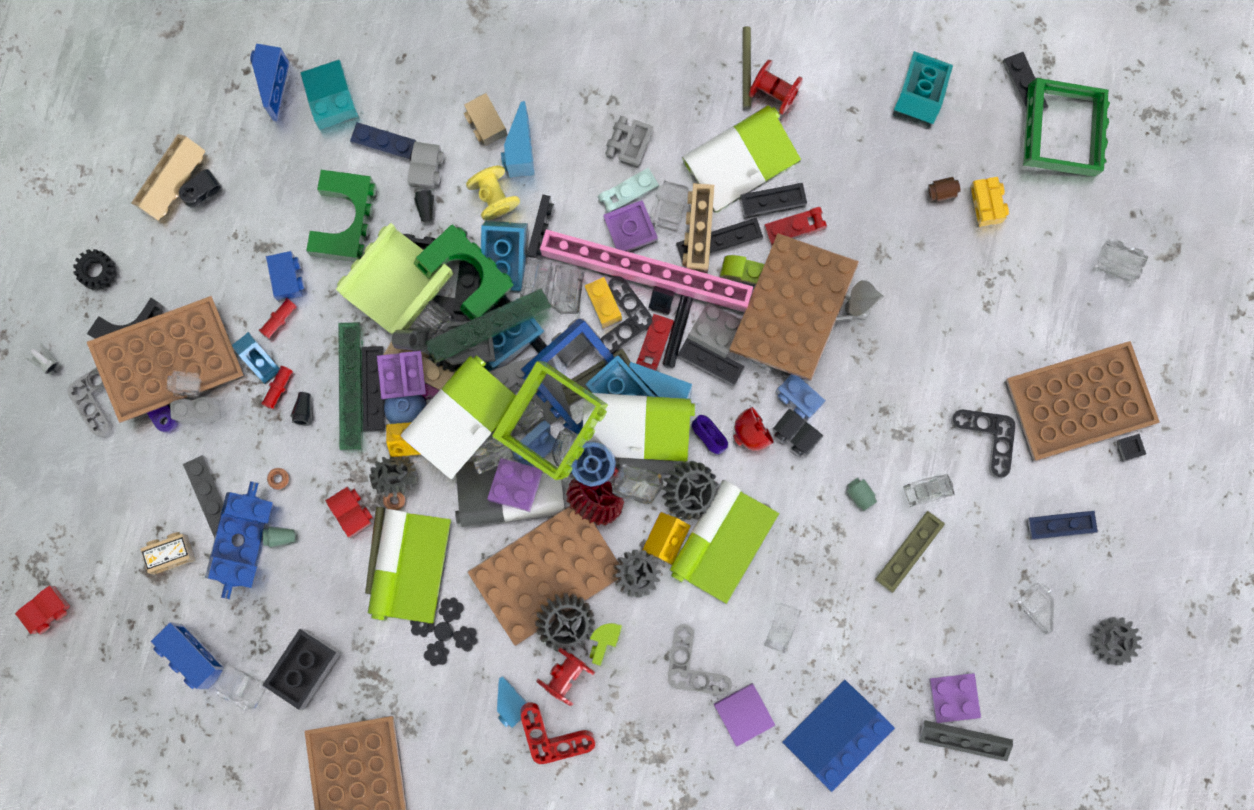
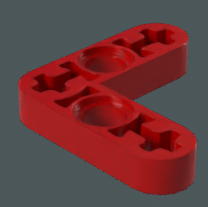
[520,702,595,764]

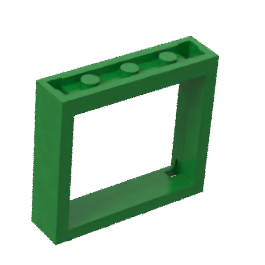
[1023,78,1110,177]

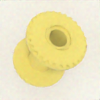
[466,165,520,221]

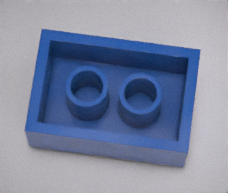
[151,622,227,689]

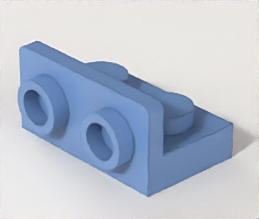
[776,374,826,421]
[513,420,559,467]

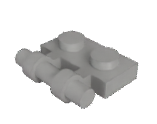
[605,116,653,166]

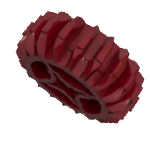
[566,477,625,526]

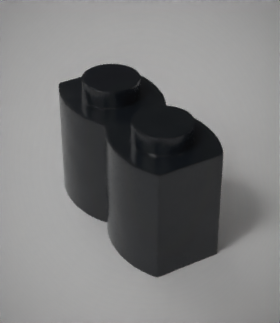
[772,409,823,457]

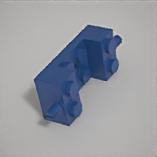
[205,481,273,599]

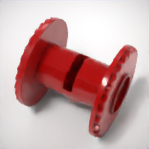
[749,59,803,115]
[536,648,595,706]

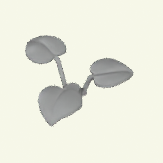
[825,280,884,347]

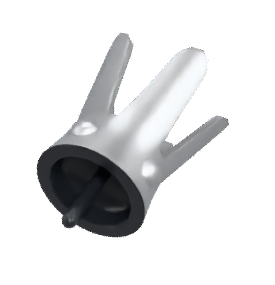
[25,343,58,374]

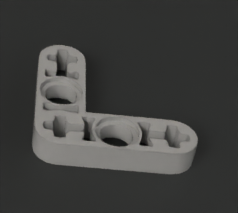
[67,367,112,437]
[668,624,732,695]

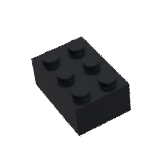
[262,629,341,710]

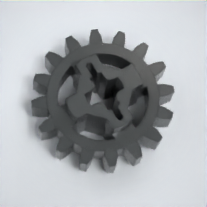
[369,456,418,497]
[613,550,661,598]
[1091,617,1142,665]

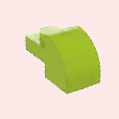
[719,255,765,285]
[589,623,622,666]

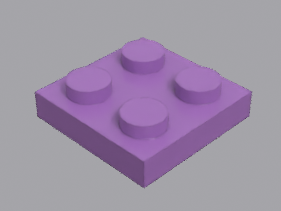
[603,200,658,252]
[487,458,543,512]
[929,673,981,723]

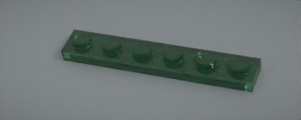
[426,288,552,363]
[338,322,363,451]

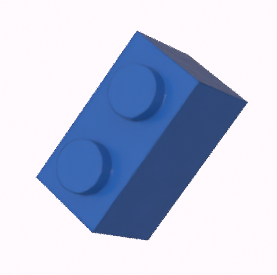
[266,251,305,302]

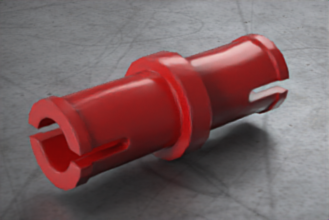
[258,298,297,339]
[261,365,293,410]

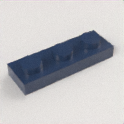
[350,122,417,161]
[1027,510,1098,540]

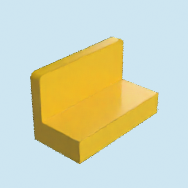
[642,512,691,565]

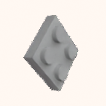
[687,302,741,358]

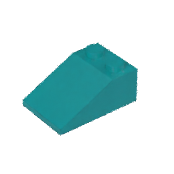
[894,51,953,124]
[300,59,359,130]

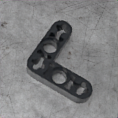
[600,276,652,354]
[951,409,1015,479]

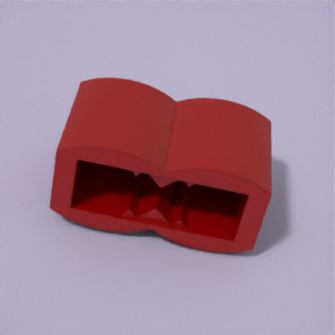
[325,486,373,538]
[15,586,70,635]

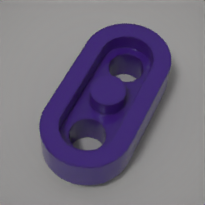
[147,405,178,433]
[692,415,728,454]

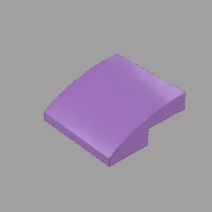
[377,351,426,399]
[714,683,776,747]

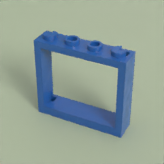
[520,318,615,436]

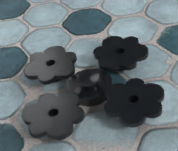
[410,597,478,666]

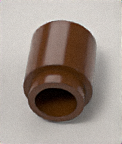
[928,176,961,202]

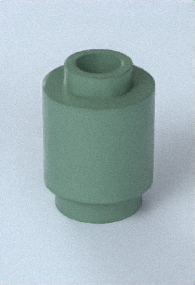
[846,477,877,511]

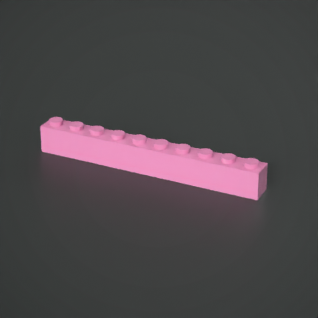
[540,229,753,312]

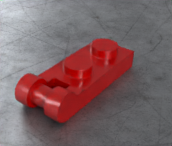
[764,207,827,246]
[636,314,674,371]

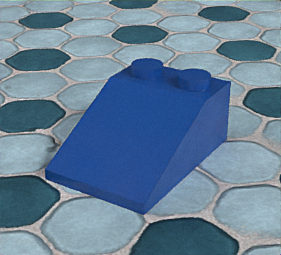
[250,43,290,121]

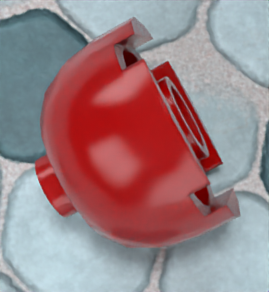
[733,407,774,451]

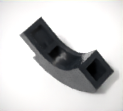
[87,298,164,339]

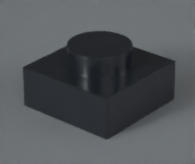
[648,286,675,314]
[1117,434,1146,462]

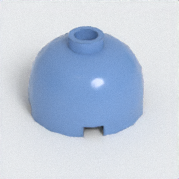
[384,395,427,424]
[571,442,616,486]

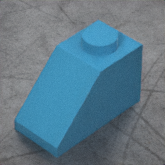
[232,332,280,384]
[497,676,531,728]

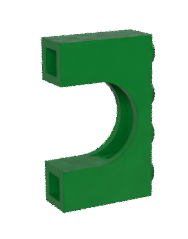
[306,169,376,262]
[414,224,514,321]

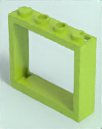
[492,361,609,480]

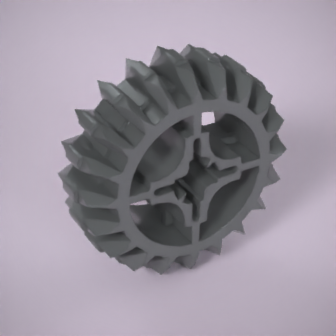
[661,461,719,520]
[535,592,595,652]

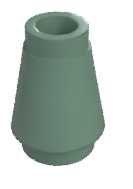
[263,526,295,548]

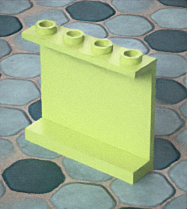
[336,223,453,335]

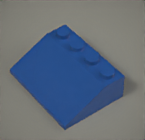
[782,679,895,792]

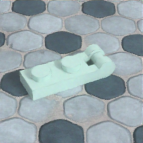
[598,167,659,213]

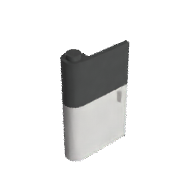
[455,450,565,527]

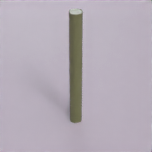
[743,26,751,109]
[365,507,385,594]

